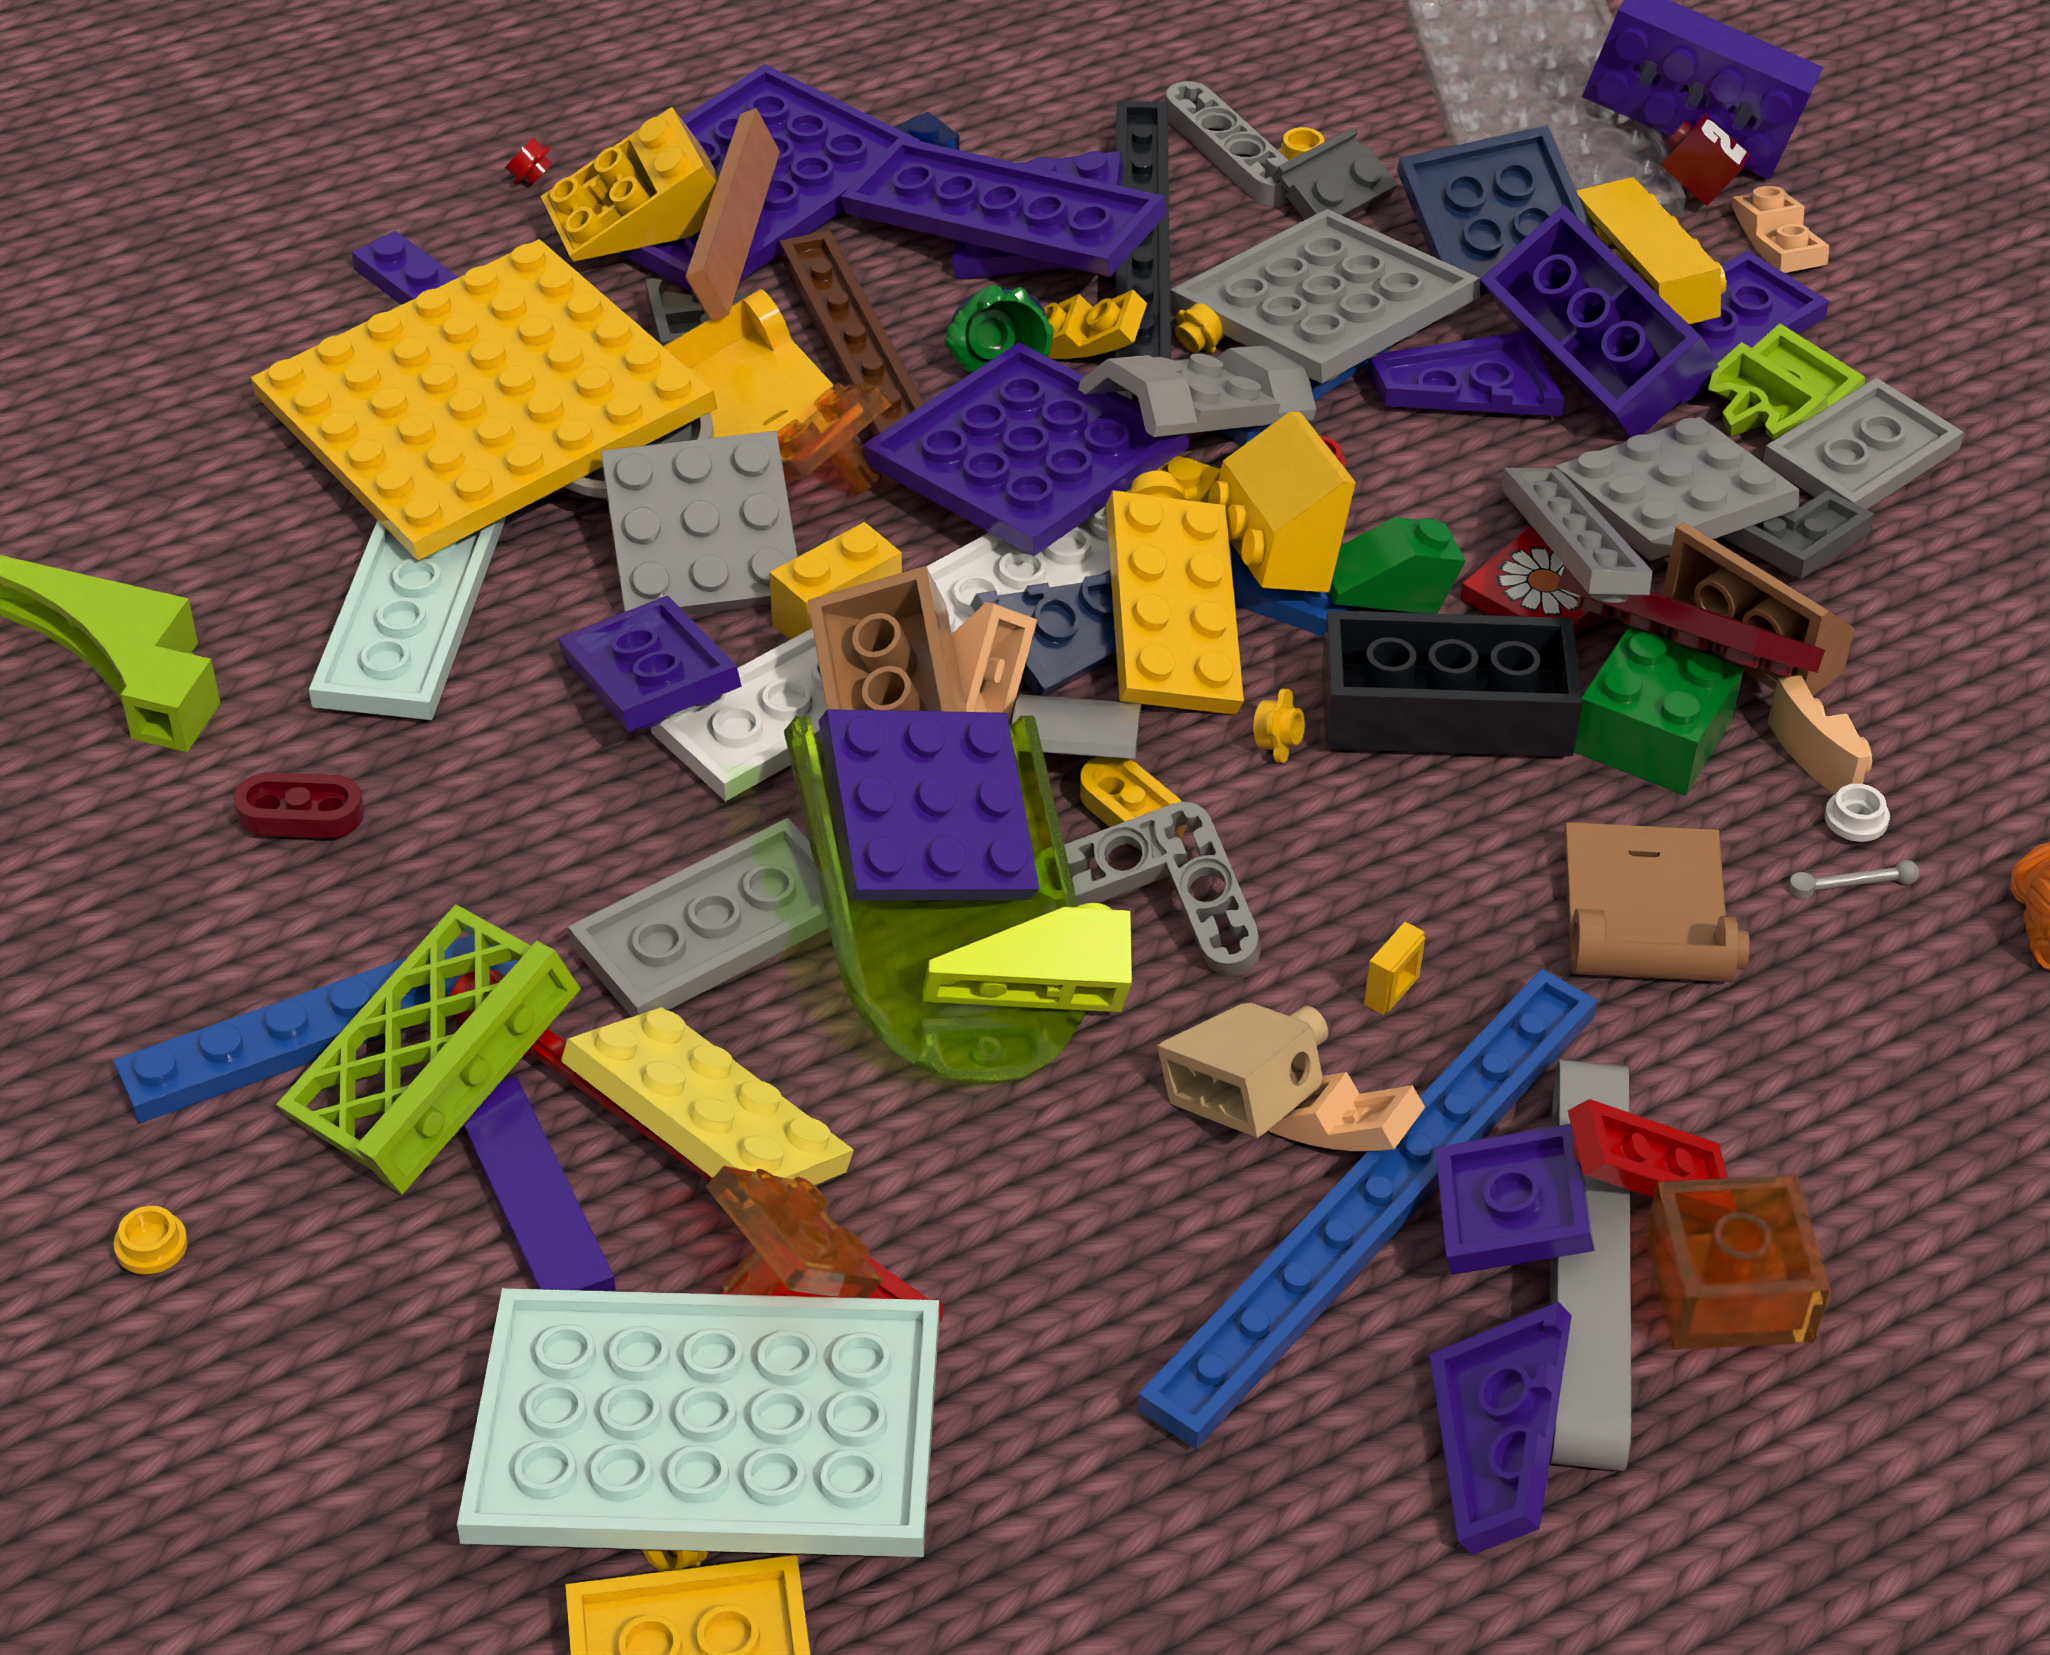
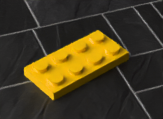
[1106,490,1244,715]

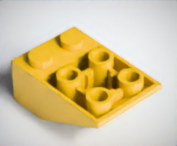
[541,107,719,262]

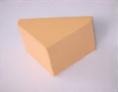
[952,602,1037,722]

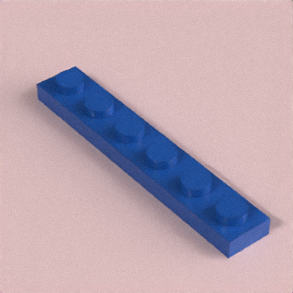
[113,926,517,1124]

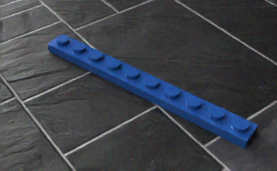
[1137,968,1598,1450]

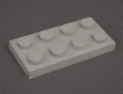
[567,818,860,1017]

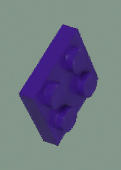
[1435,1124,1595,1275]

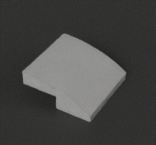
[1010,694,1141,759]

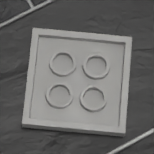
[1555,417,1799,561]
[601,431,797,615]

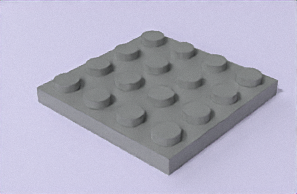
[1170,209,1480,383]

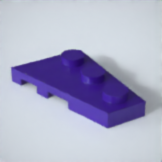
[1367,332,1564,416]
[1429,1301,1572,1555]

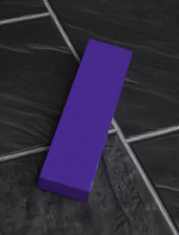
[461,1076,616,1291]

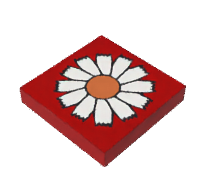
[1460,526,1599,636]

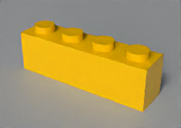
[1576,177,1727,324]

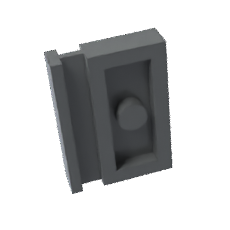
[1271,127,1399,220]

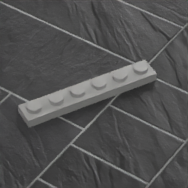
[1501,467,1653,603]

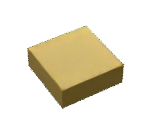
[1364,922,1425,1015]

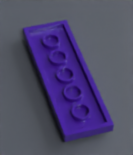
[841,137,1167,277]

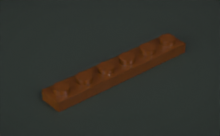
[779,230,924,437]

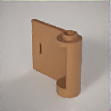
[1564,822,1750,982]

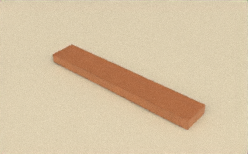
[685,108,780,321]

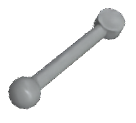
[1788,860,1920,899]

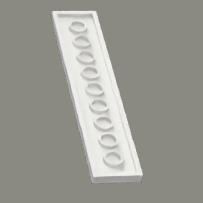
[651,489,1131,801]

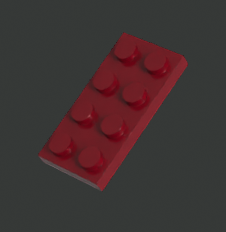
[1557,565,1825,678]

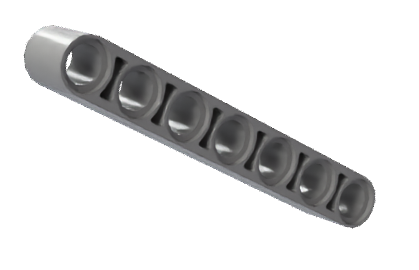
[1550,1059,1631,1471]

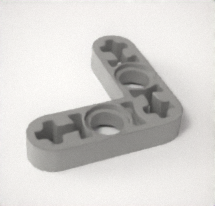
[1035,802,1261,977]

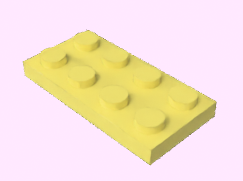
[561,1007,854,1210]

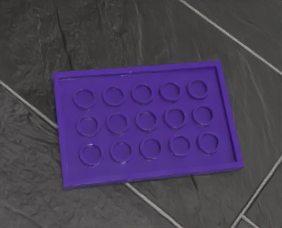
[618,64,920,292]

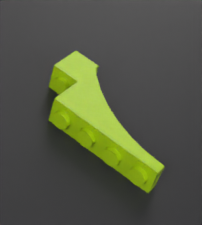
[0,555,221,752]

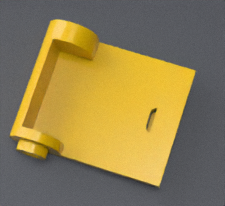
[663,289,850,449]

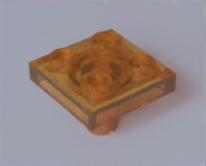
[777,383,892,496]
[706,1166,884,1298]

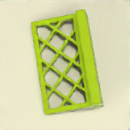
[276,904,581,1195]

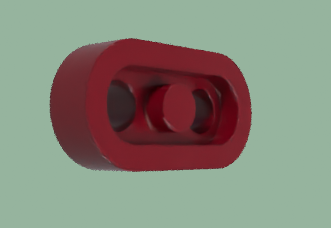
[233,772,364,838]

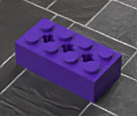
[1581,0,1823,180]
[1480,205,1719,438]

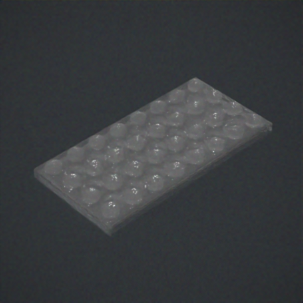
[1402,0,1686,215]

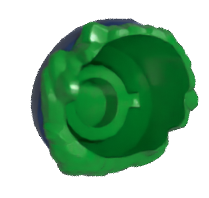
[944,284,1054,374]

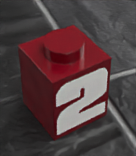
[1661,113,1751,206]

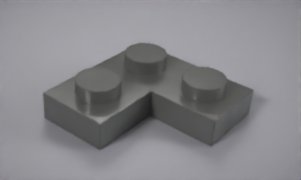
[1721,490,1875,580]

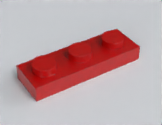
[1567,1099,1735,1217]

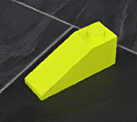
[922,903,1132,1012]

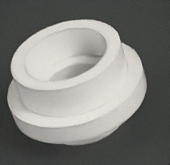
[1825,784,1890,842]

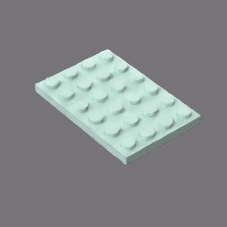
[457,1288,939,1557]

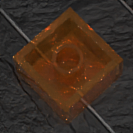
[1645,1175,1831,1350]

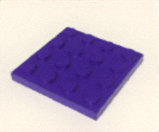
[863,342,1189,557]

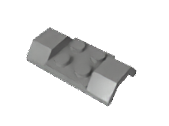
[1078,345,1316,437]

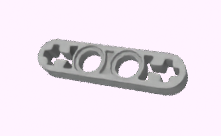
[1166,81,1290,207]

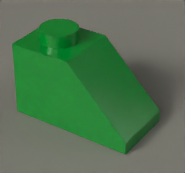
[1329,517,1466,614]

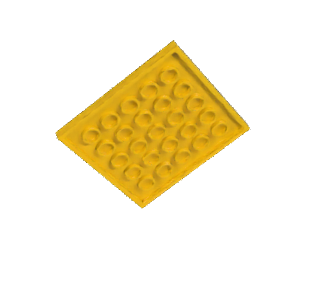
[250,239,717,561]

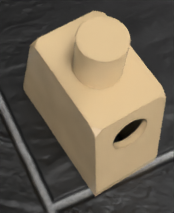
[1157,1003,1328,1138]

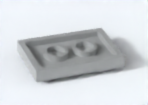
[1763,377,1964,510]

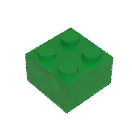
[1574,626,1744,796]

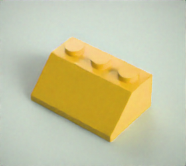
[1208,411,1356,592]

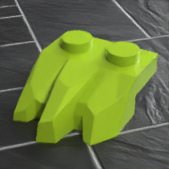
[1708,323,1865,439]

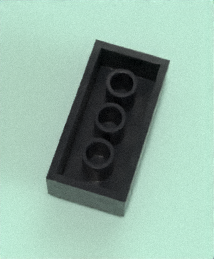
[1322,610,1583,756]

